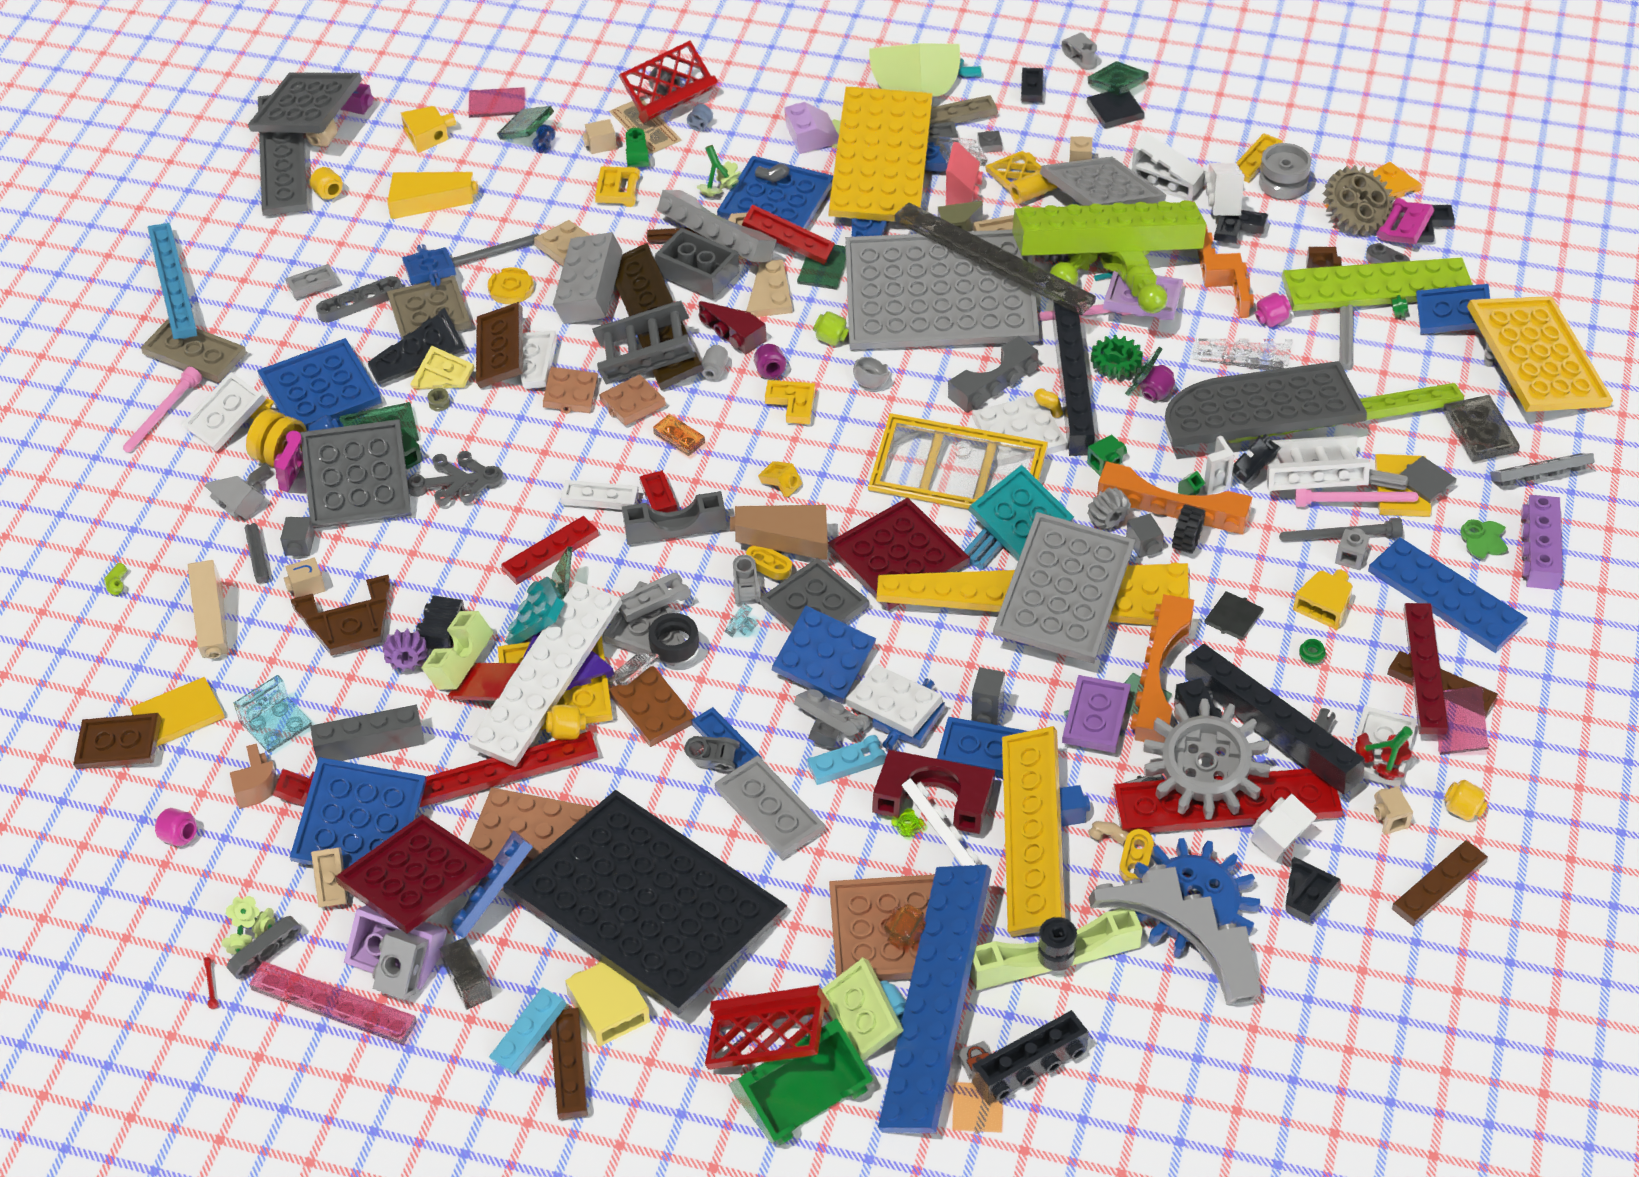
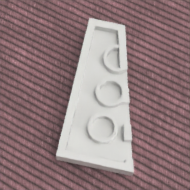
[902,778,980,866]

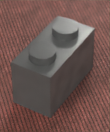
[971,667,1005,725]

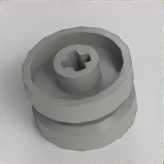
[1259,143,1312,199]

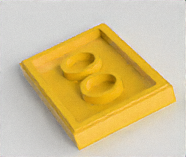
[1375,454,1431,517]
[130,676,225,746]

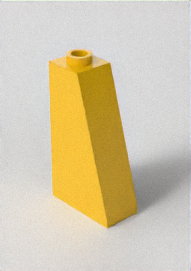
[387,172,478,219]

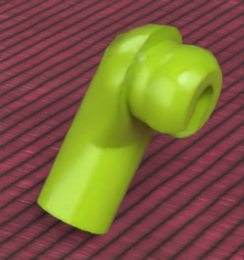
[104,562,128,595]

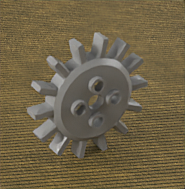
[1143,699,1271,819]

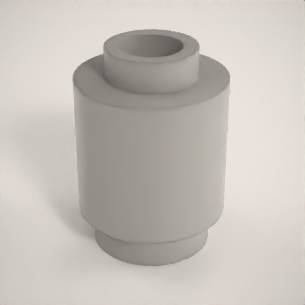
[700,345,728,380]

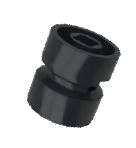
[1038,917,1077,971]

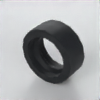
[648,613,699,663]

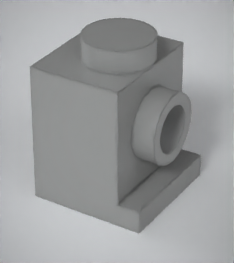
[1335,528,1370,571]

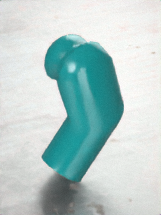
[958,58,982,77]

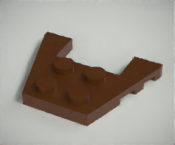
[290,574,391,656]

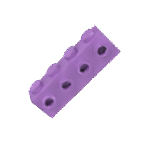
[1521,494,1563,590]

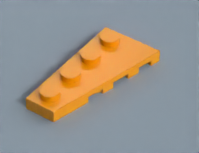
[1325,161,1422,208]

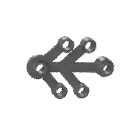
[408,451,503,506]

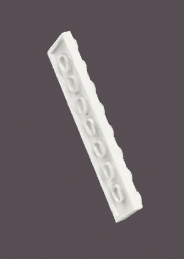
[468,581,622,767]

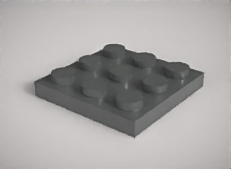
[760,558,869,631]

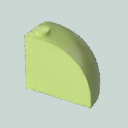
[869,43,960,97]

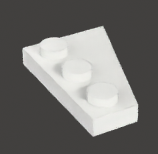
[520,330,558,389]

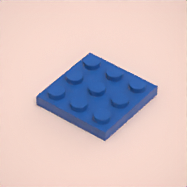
[771,606,876,704]

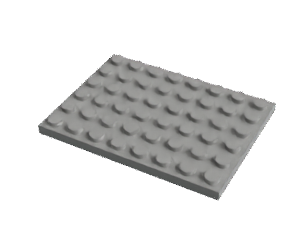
[845,230,1039,350]

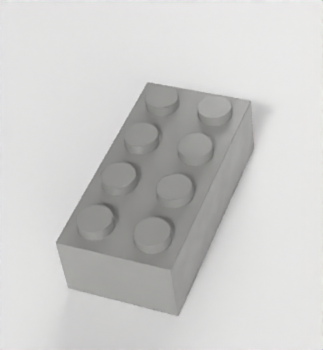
[553,232,623,324]

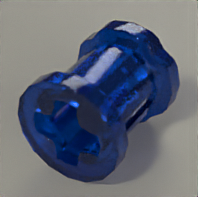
[532,124,556,153]

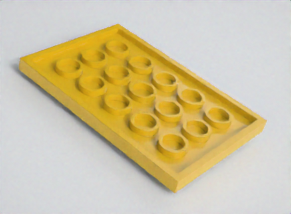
[1467,296,1613,412]

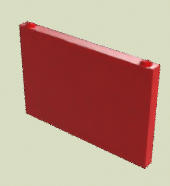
[448,663,520,701]

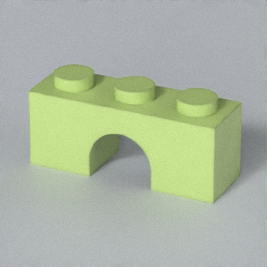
[421,611,494,690]

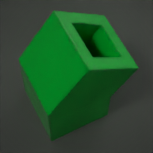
[1177,471,1206,495]

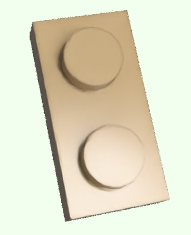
[311,847,349,908]

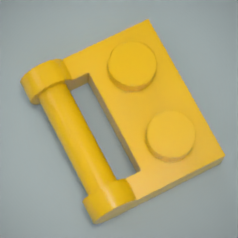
[595,166,641,207]

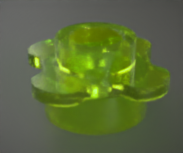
[891,808,924,837]

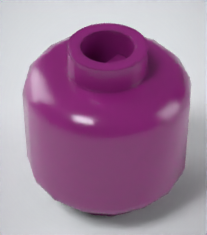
[753,344,787,379]
[1139,365,1176,401]

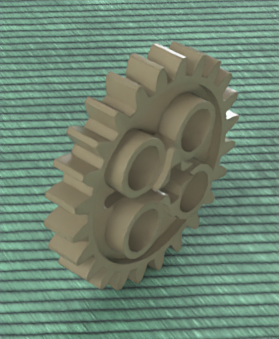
[1323,165,1395,236]

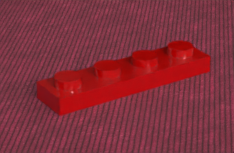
[742,204,835,265]
[501,515,599,585]

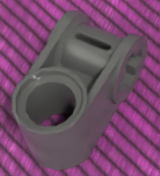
[684,736,740,771]

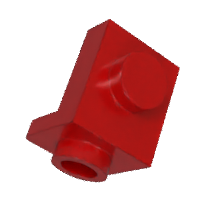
[273,768,314,807]

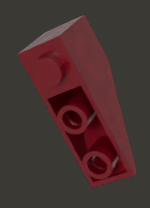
[698,301,767,355]

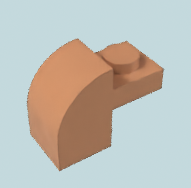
[229,743,278,809]

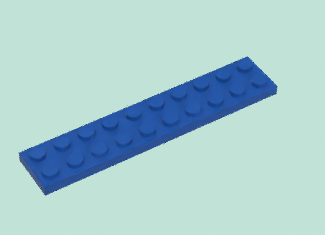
[878,864,992,1133]

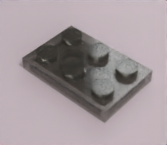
[1443,394,1520,462]

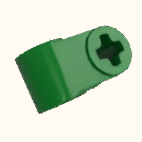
[625,127,649,168]

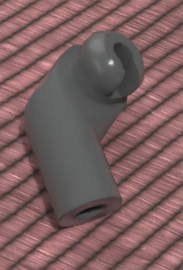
[755,164,789,182]
[246,464,272,492]

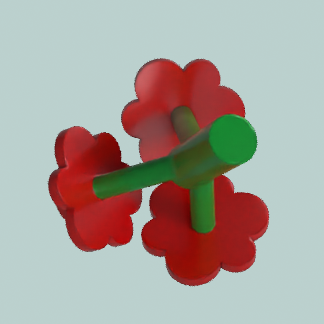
[1355,726,1413,780]

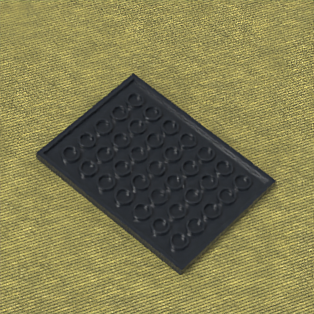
[503,789,788,1015]

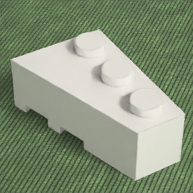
[1132,131,1205,201]
[1204,163,1244,215]

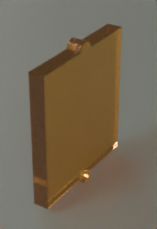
[952,1082,1003,1134]

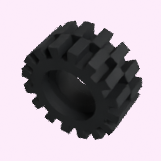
[1172,504,1206,554]

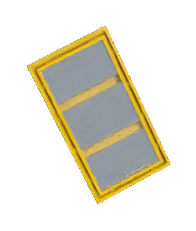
[868,413,1048,509]

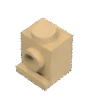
[1374,786,1413,835]

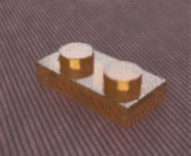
[653,414,705,456]

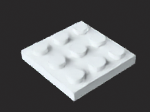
[972,395,1067,468]

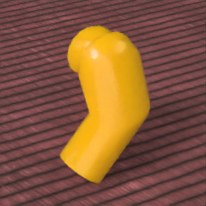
[1034,388,1063,418]

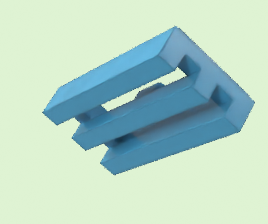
[964,527,1003,570]

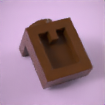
[1306,246,1342,268]

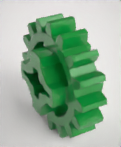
[1090,335,1143,379]

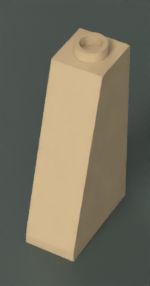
[187,560,228,659]

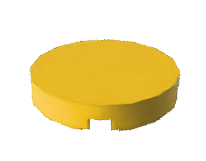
[488,267,534,304]

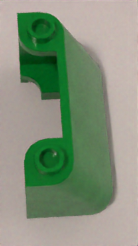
[728,1018,874,1146]

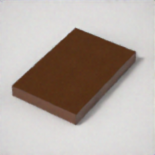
[73,713,162,769]

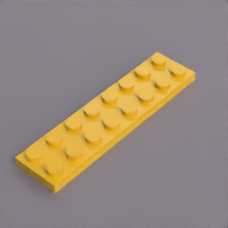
[1002,726,1065,937]

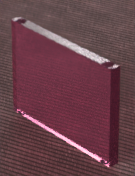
[468,87,525,118]
[1437,686,1490,755]

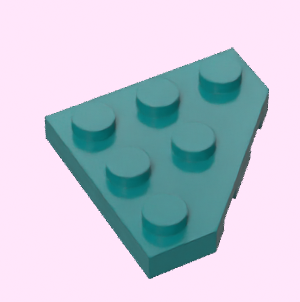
[505,576,565,645]

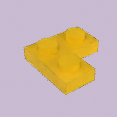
[765,380,816,424]

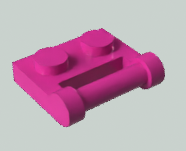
[1376,198,1434,244]
[274,431,304,493]

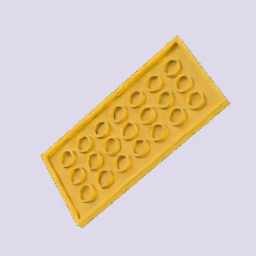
[829,86,933,224]

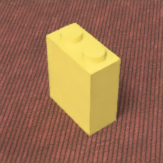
[565,961,650,1047]

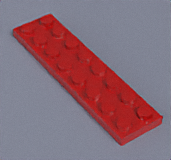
[1113,768,1343,833]

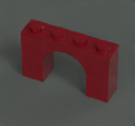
[872,749,995,834]

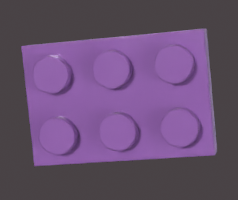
[1062,675,1131,753]

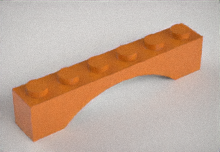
[1097,461,1253,535]
[1130,594,1195,743]

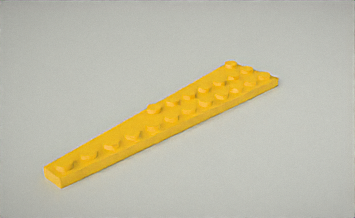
[876,562,1188,626]

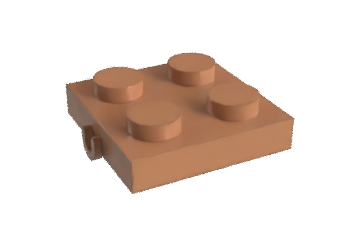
[543,367,598,414]
[599,374,666,426]

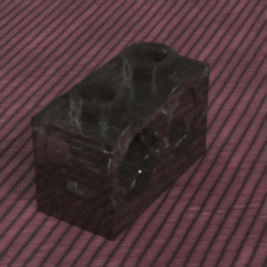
[439,937,493,1010]

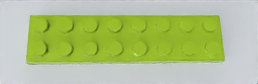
[1281,257,1473,311]

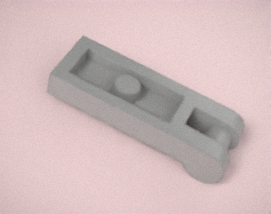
[618,572,691,622]
[794,689,870,736]

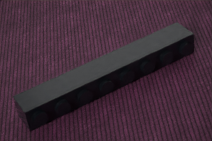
[1052,298,1095,456]
[1185,643,1365,795]

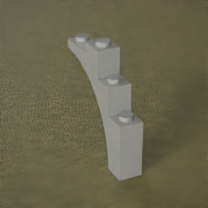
[1088,864,1261,1005]

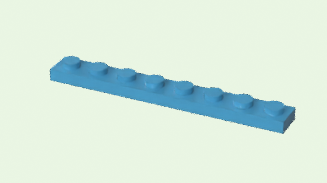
[147,223,197,339]

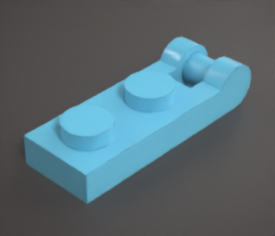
[807,735,886,785]

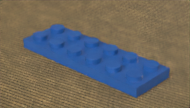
[1368,537,1528,654]

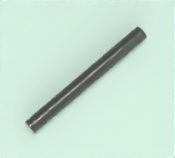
[451,233,539,266]

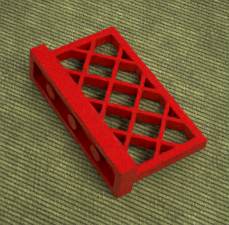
[619,40,719,124]
[705,985,830,1070]

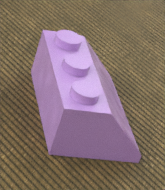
[343,905,447,990]

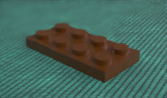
[476,302,523,389]

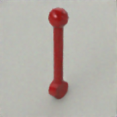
[203,957,219,1009]

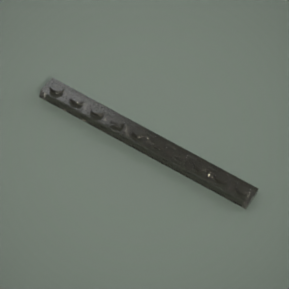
[895,202,1096,316]

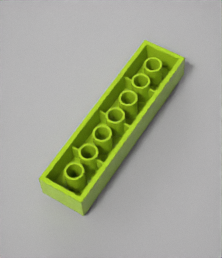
[1012,200,1207,256]

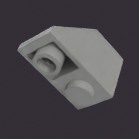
[204,476,265,520]

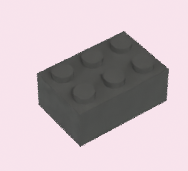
[655,228,740,299]

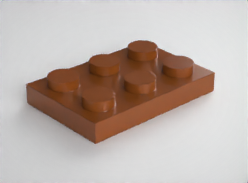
[609,666,695,747]

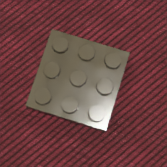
[387,276,471,340]

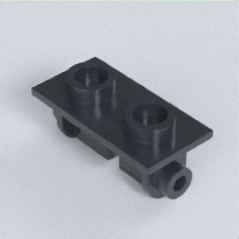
[1232,434,1281,484]

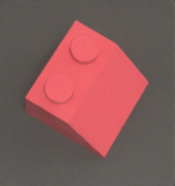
[946,142,983,205]

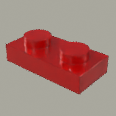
[639,470,678,513]

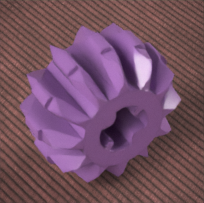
[383,627,428,673]

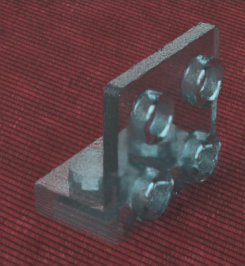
[233,674,312,753]

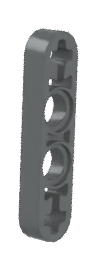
[316,276,402,323]

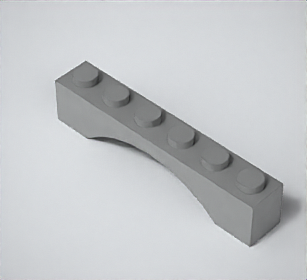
[657,190,777,262]

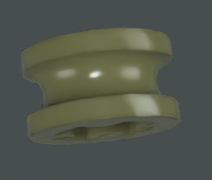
[427,388,450,412]

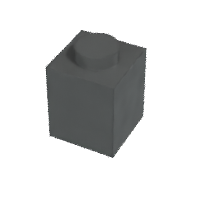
[1126,513,1164,558]
[280,517,315,557]

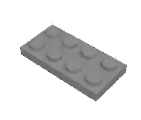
[714,755,825,859]

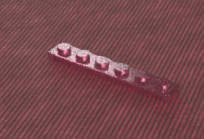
[249,961,417,1046]

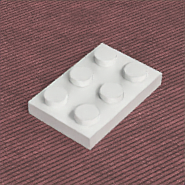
[182,372,266,452]
[846,664,943,737]
[1352,705,1417,788]

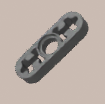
[226,916,302,979]

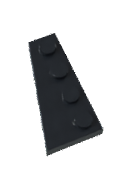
[368,307,465,385]

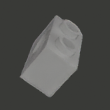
[372,929,429,1000]

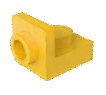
[758,461,802,497]

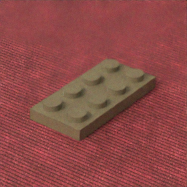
[141,318,247,383]

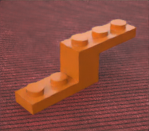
[1197,225,1254,318]

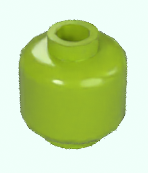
[813,311,849,346]

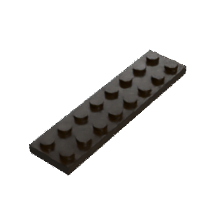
[615,243,704,390]

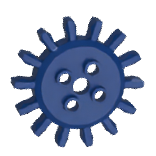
[1134,838,1260,960]

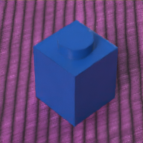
[1060,785,1090,827]

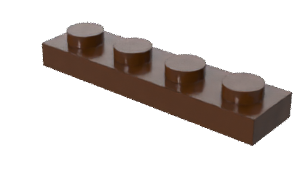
[1387,650,1498,718]
[1392,840,1488,927]
[550,1008,588,1120]

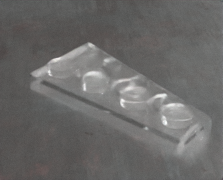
[1191,338,1293,371]

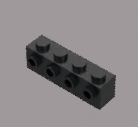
[972,1010,1089,1105]

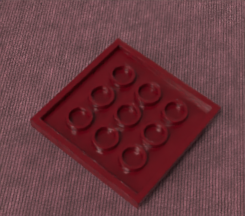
[828,497,970,611]
[335,814,494,934]

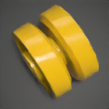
[246,409,306,468]

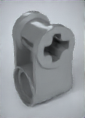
[1061,32,1097,70]
[733,555,761,604]

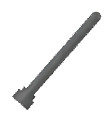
[1279,517,1403,542]

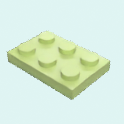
[822,958,904,1061]

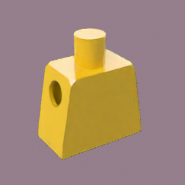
[400,106,456,153]
[1293,569,1353,630]

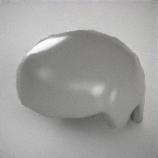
[853,357,890,389]

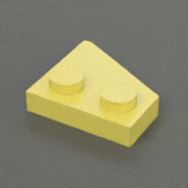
[410,346,475,389]

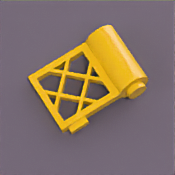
[985,150,1058,204]

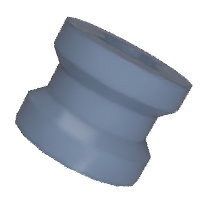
[686,104,714,132]

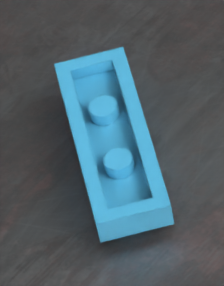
[489,987,567,1075]

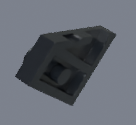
[1285,857,1341,923]

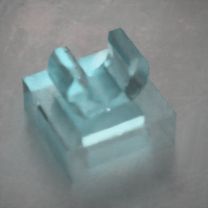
[724,603,758,638]

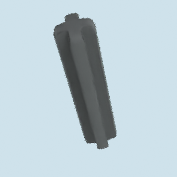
[244,523,269,584]

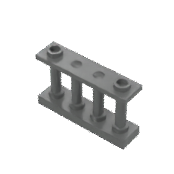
[592,300,696,384]

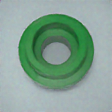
[1391,295,1409,319]
[1299,638,1326,664]

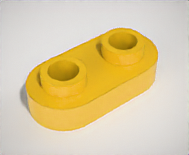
[746,546,792,580]
[1119,829,1154,881]

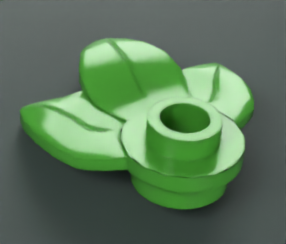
[1460,519,1508,559]

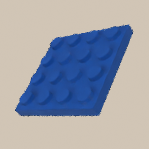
[717,155,833,229]
[257,338,382,431]
[289,757,427,870]

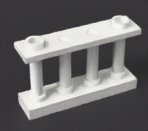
[1266,435,1370,491]

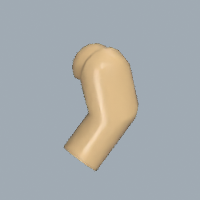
[1088,821,1129,846]

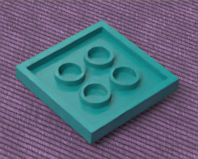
[968,465,1074,561]

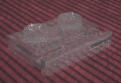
[935,137,988,166]

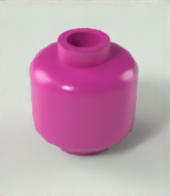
[1254,292,1292,328]
[155,807,197,846]

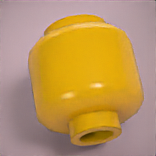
[310,167,343,200]
[546,705,586,740]
[1443,780,1488,821]

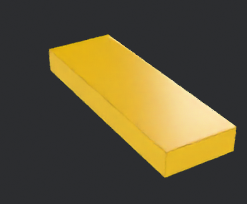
[1236,133,1283,183]

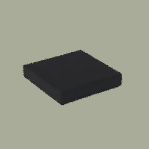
[1086,87,1145,129]

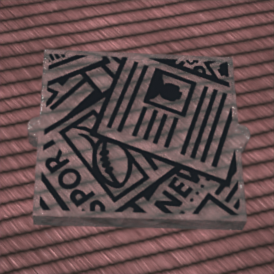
[607,652,660,686]

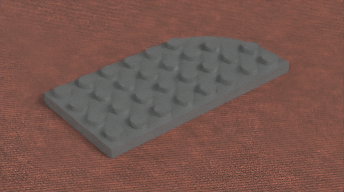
[1165,361,1367,447]

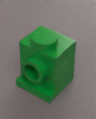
[1087,434,1127,476]

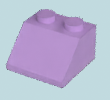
[784,102,839,154]

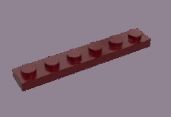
[1403,603,1448,735]

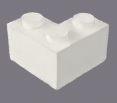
[1250,794,1317,862]

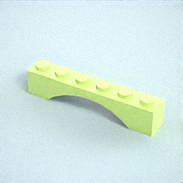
[970,909,1142,991]

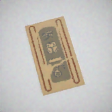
[609,97,683,154]

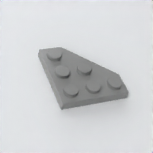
[604,581,685,666]

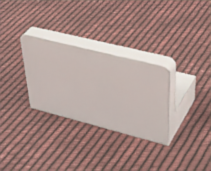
[1203,436,1235,495]

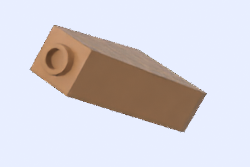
[730,505,828,560]

